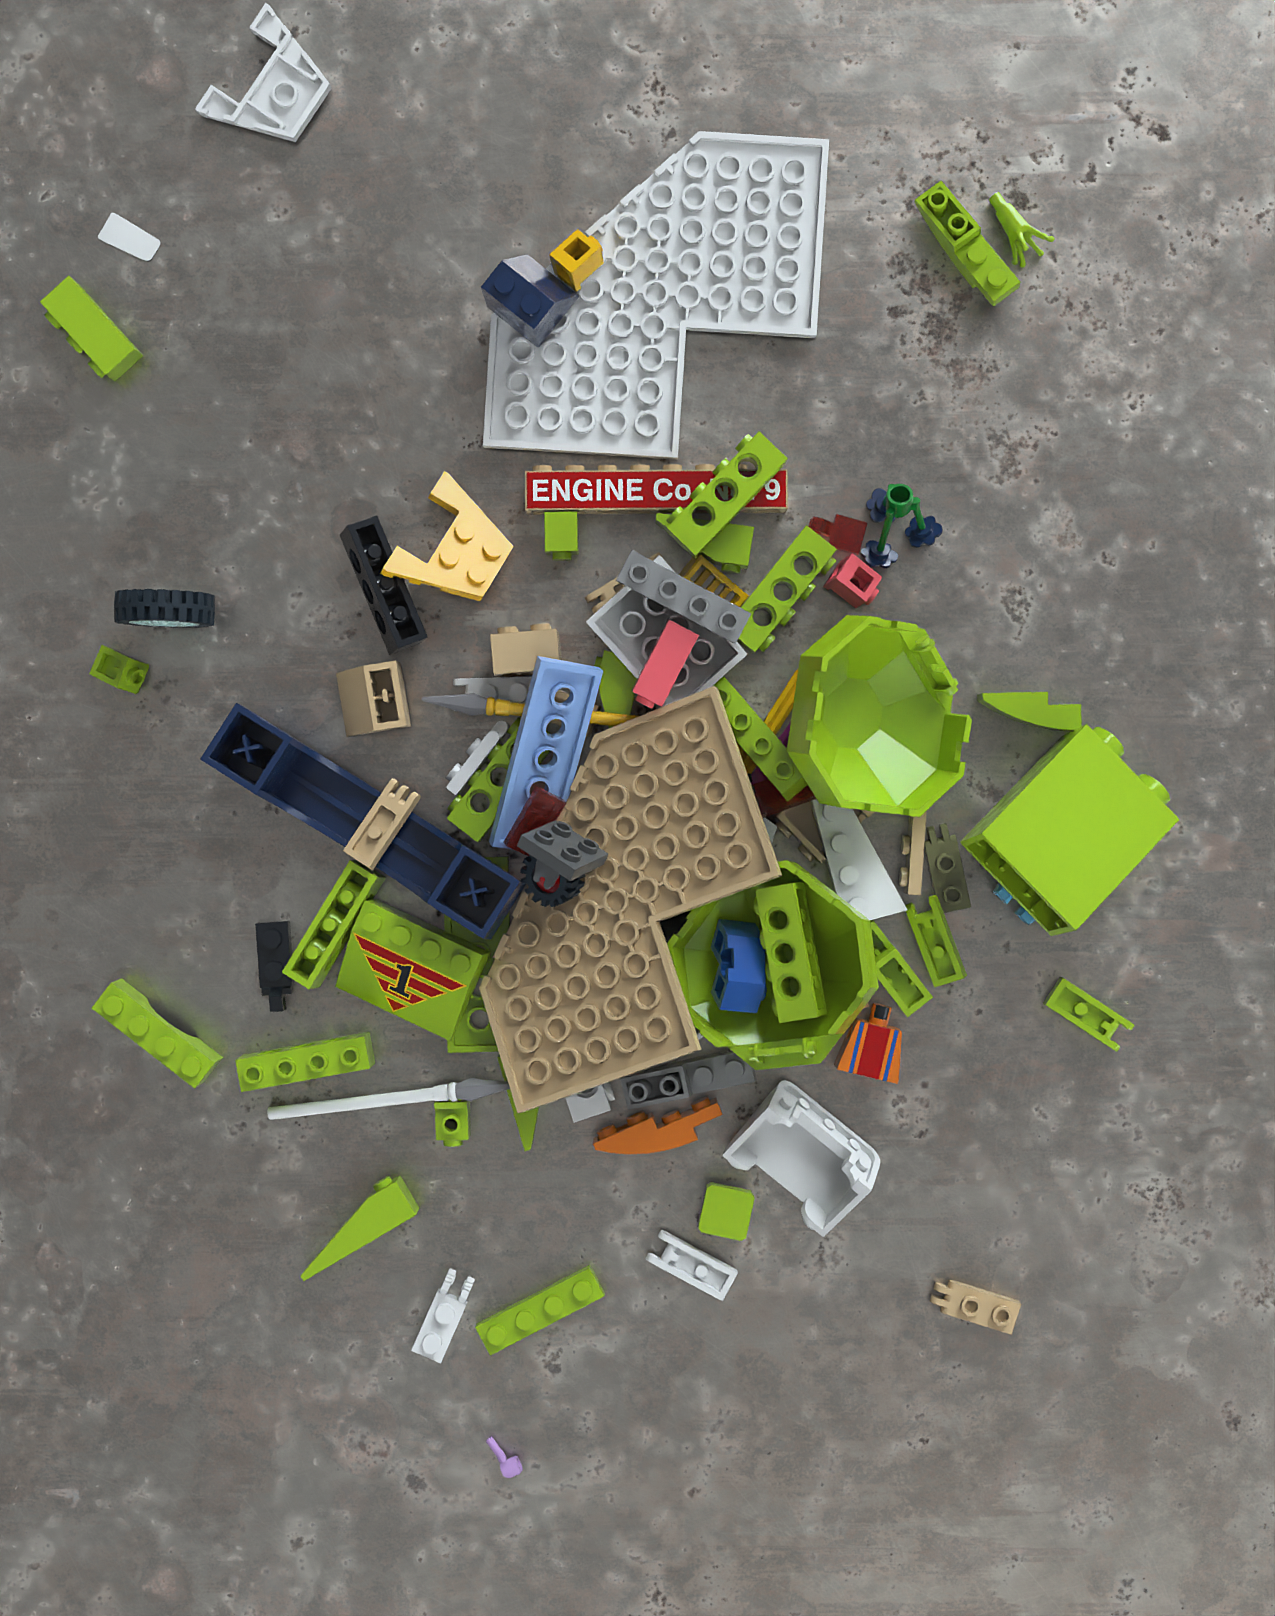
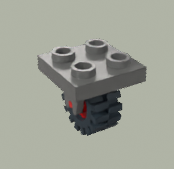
[517,820,608,907]

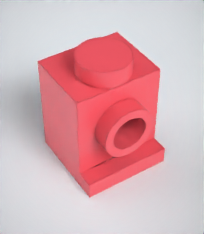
[823,553,882,608]

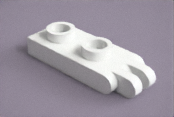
[445,721,509,796]

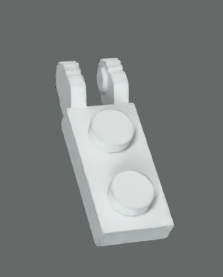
[411,1268,475,1364]

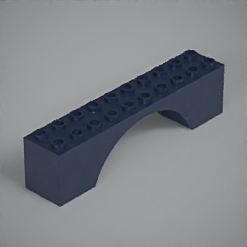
[200,703,526,939]

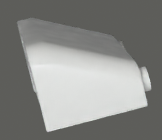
[722,1080,880,1237]

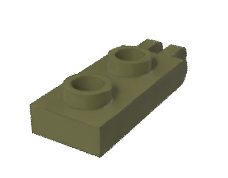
[924,823,971,913]

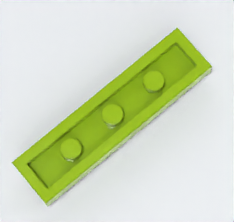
[475,1265,605,1356]

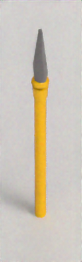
[422,693,639,726]

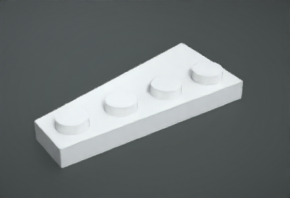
[810,799,907,920]

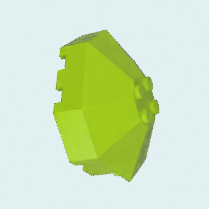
[787,615,972,817]
[667,860,879,1070]

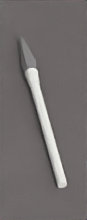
[267,1078,510,1120]

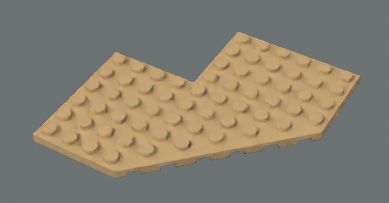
[479,686,782,1113]

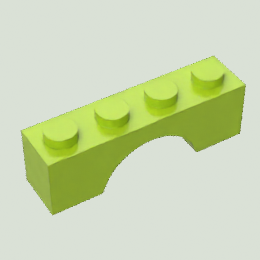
[92,979,223,1089]

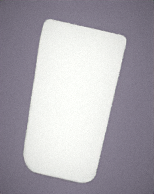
[98,213,160,261]

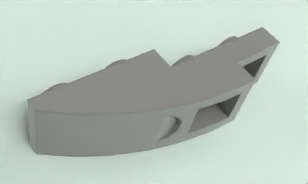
[620,1051,757,1110]

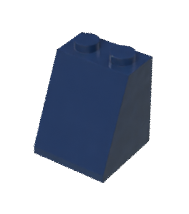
[481,254,579,348]

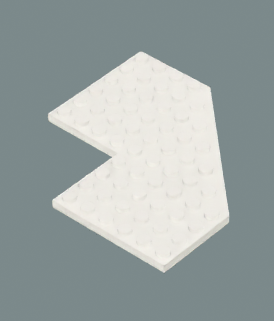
[483,131,829,460]

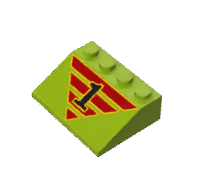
[335,898,491,1041]

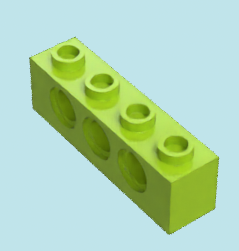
[666,431,788,559]
[737,525,837,654]
[713,676,808,802]
[447,717,551,843]
[282,860,386,990]
[754,882,828,1023]
[235,1031,375,1092]

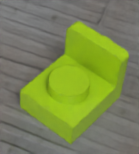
[89,645,149,694]

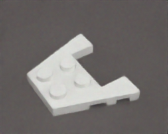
[195,3,332,142]

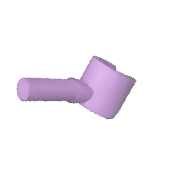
[486,1436,523,1478]

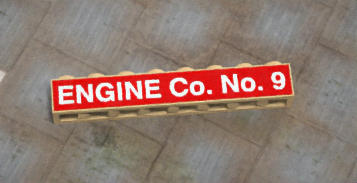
[525,464,788,515]

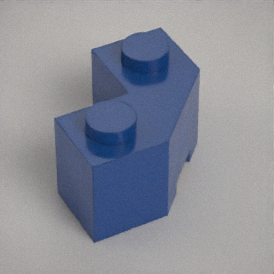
[710,919,767,1013]

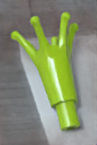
[989,192,1055,268]

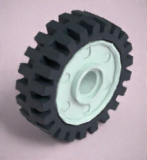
[114,589,215,628]

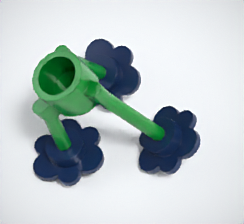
[860,484,943,569]

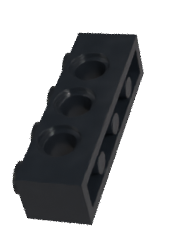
[340,515,428,655]

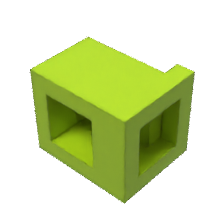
[434,1099,471,1147]

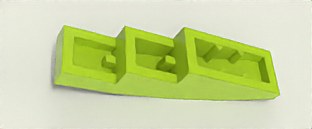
[870,920,933,1017]

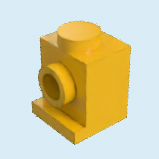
[549,229,604,292]

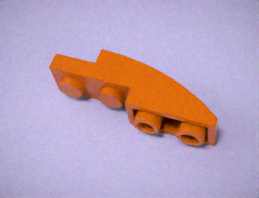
[593,1096,723,1154]

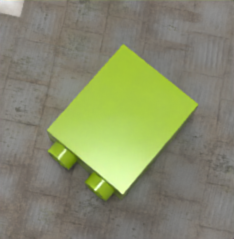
[960,724,1179,936]

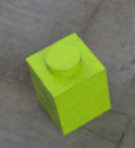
[544,512,579,561]

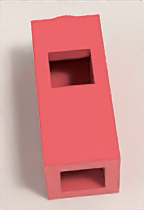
[632,619,699,709]

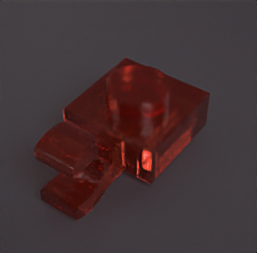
[808,514,868,555]

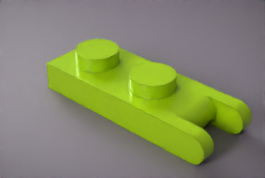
[905,895,967,988]
[1043,977,1135,1052]

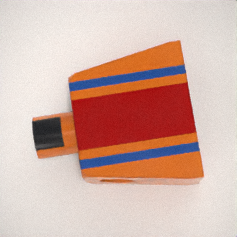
[834,1003,902,1084]

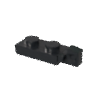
[255,921,295,1012]

